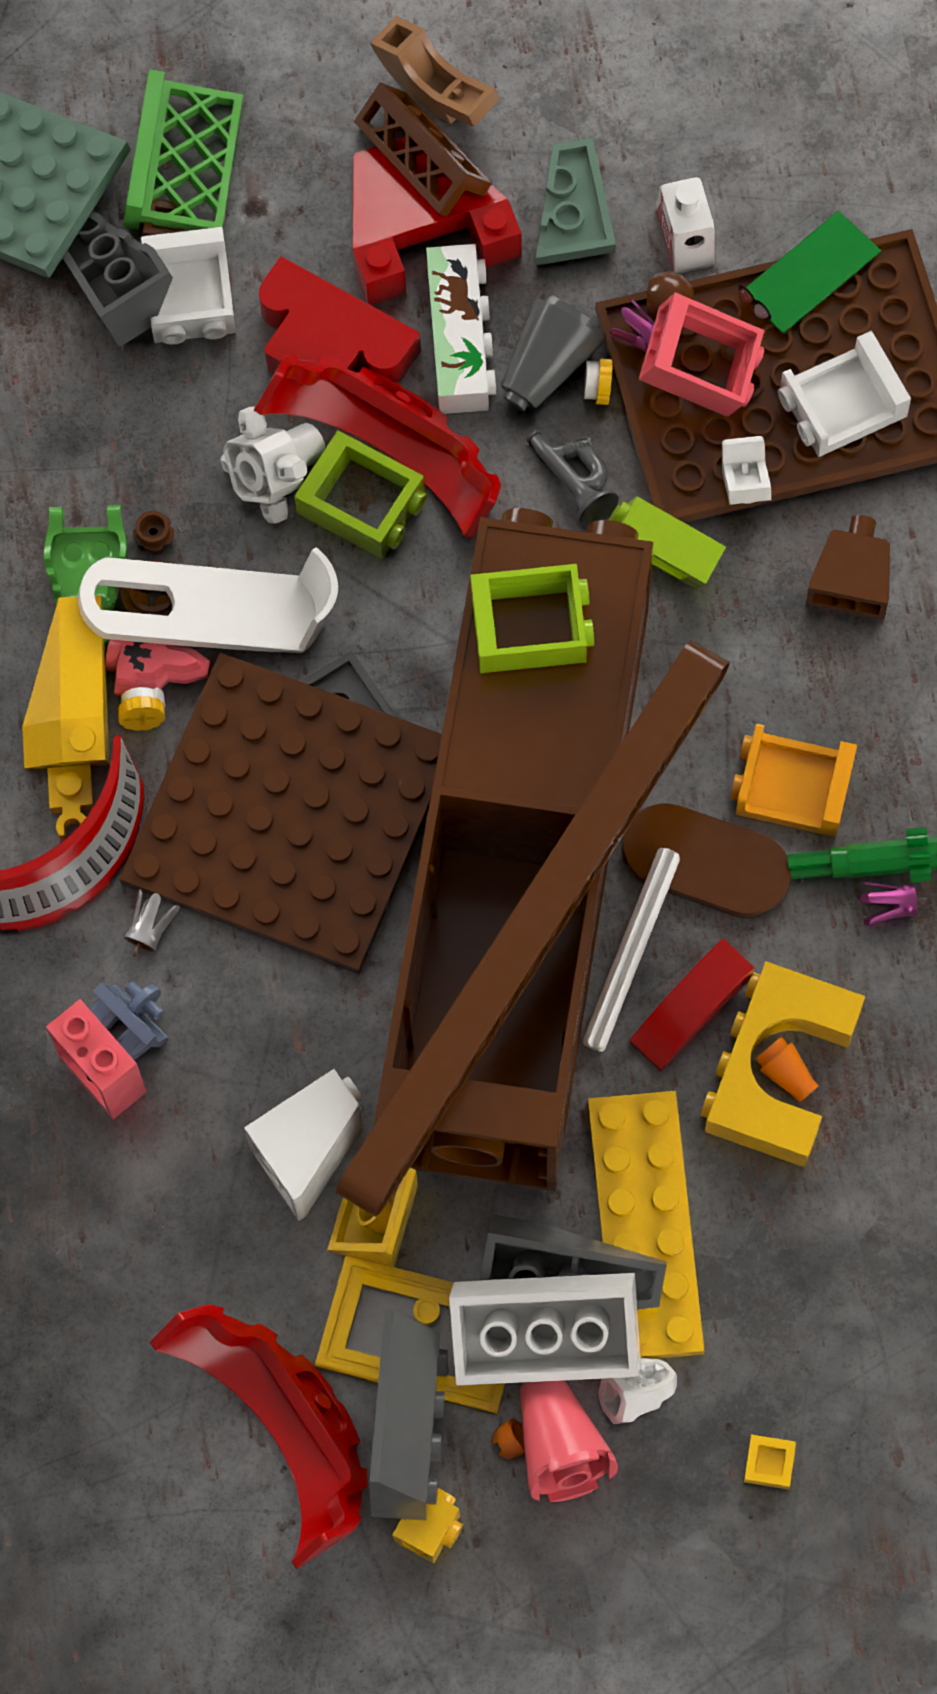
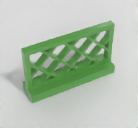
[123,69,243,231]

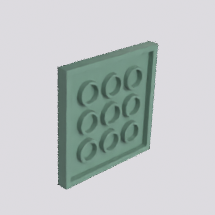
[0,92,131,278]

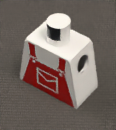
[656,177,715,274]

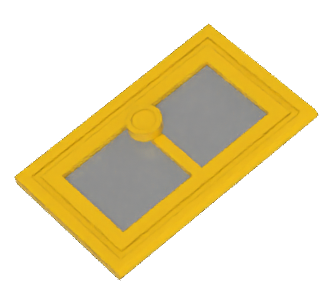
[315,1255,506,1414]

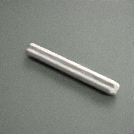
[583,848,680,1052]

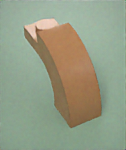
[370,16,500,127]

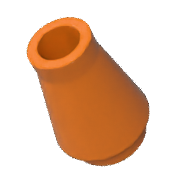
[755,1036,819,1103]

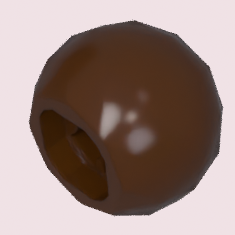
[647,271,694,320]

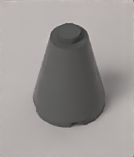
[501,291,607,411]

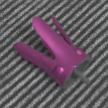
[609,299,654,352]
[859,881,927,925]

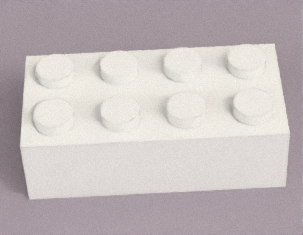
[449,1273,641,1385]

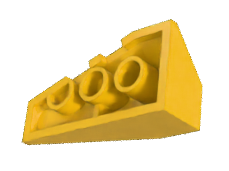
[22,595,110,770]

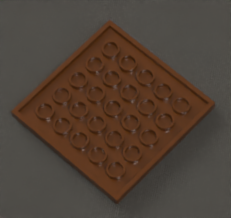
[119,652,442,975]

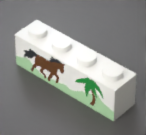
[426,244,496,414]

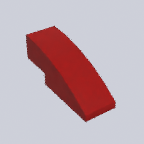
[629,938,755,1072]

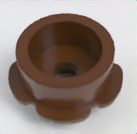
[133,511,174,552]

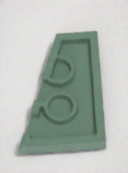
[535,138,616,266]

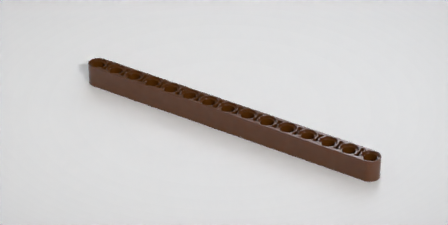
[336,640,730,1217]

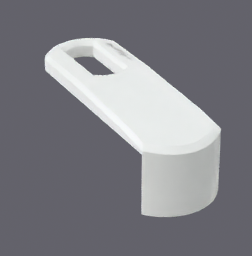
[78,547,338,653]

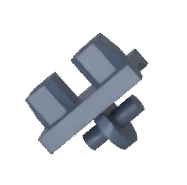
[90,981,169,1059]

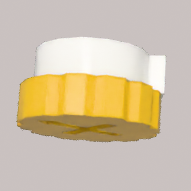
[584,359,612,405]
[118,687,165,731]

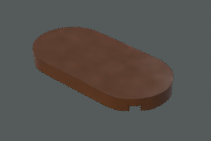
[623,803,791,918]

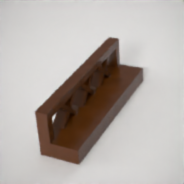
[353,82,493,216]

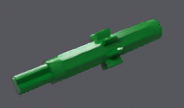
[787,827,937,882]

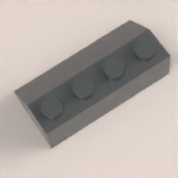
[369,1310,448,1520]

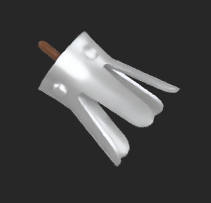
[124,889,180,957]

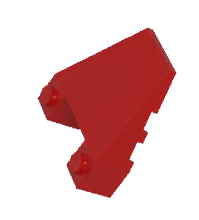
[353,137,522,305]

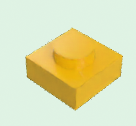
[744,1434,796,1490]

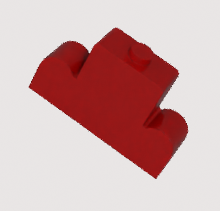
[259,256,421,383]

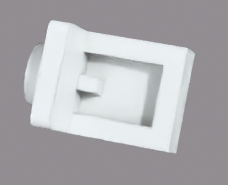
[722,436,771,505]

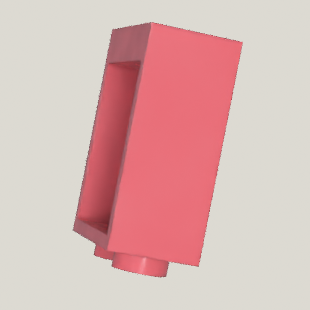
[638,292,764,417]
[46,999,147,1120]

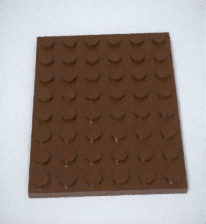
[595,229,937,523]

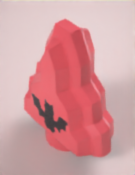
[106,639,211,697]

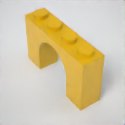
[700,961,865,1168]

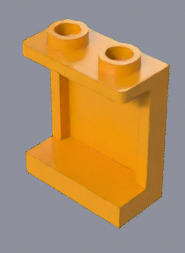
[730,723,857,838]

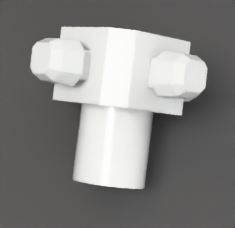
[220,407,325,523]

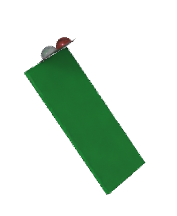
[738,210,881,334]

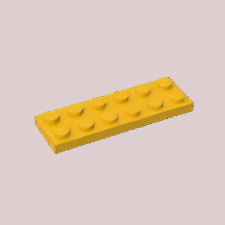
[588,1091,704,1359]

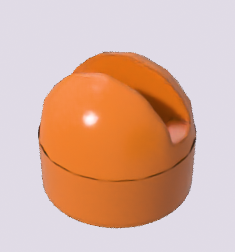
[491,1419,525,1459]

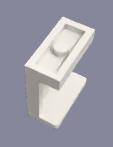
[141,227,236,344]
[778,331,911,457]

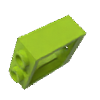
[294,430,427,559]
[609,496,726,589]
[471,564,594,673]

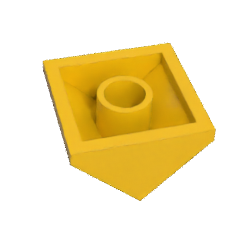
[327,1167,418,1267]

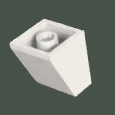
[244,1069,364,1221]

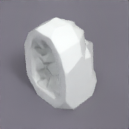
[598,1358,677,1424]

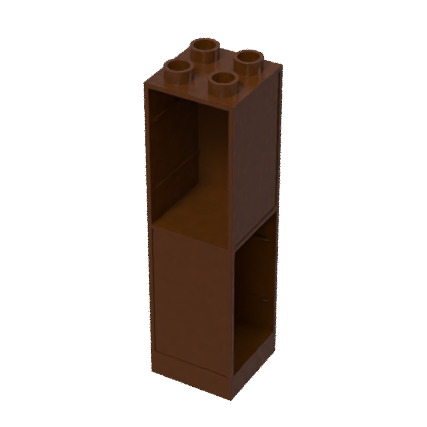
[374,508,653,1192]

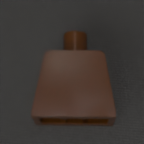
[806,515,890,620]

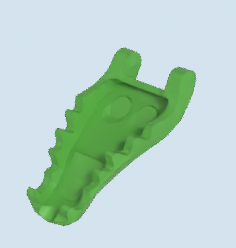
[44,504,127,650]

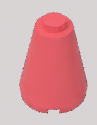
[519,1380,618,1502]

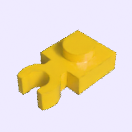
[47,764,94,841]

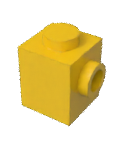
[392,1488,463,1564]

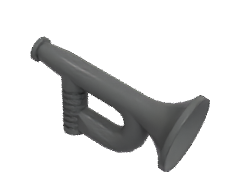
[527,430,619,530]

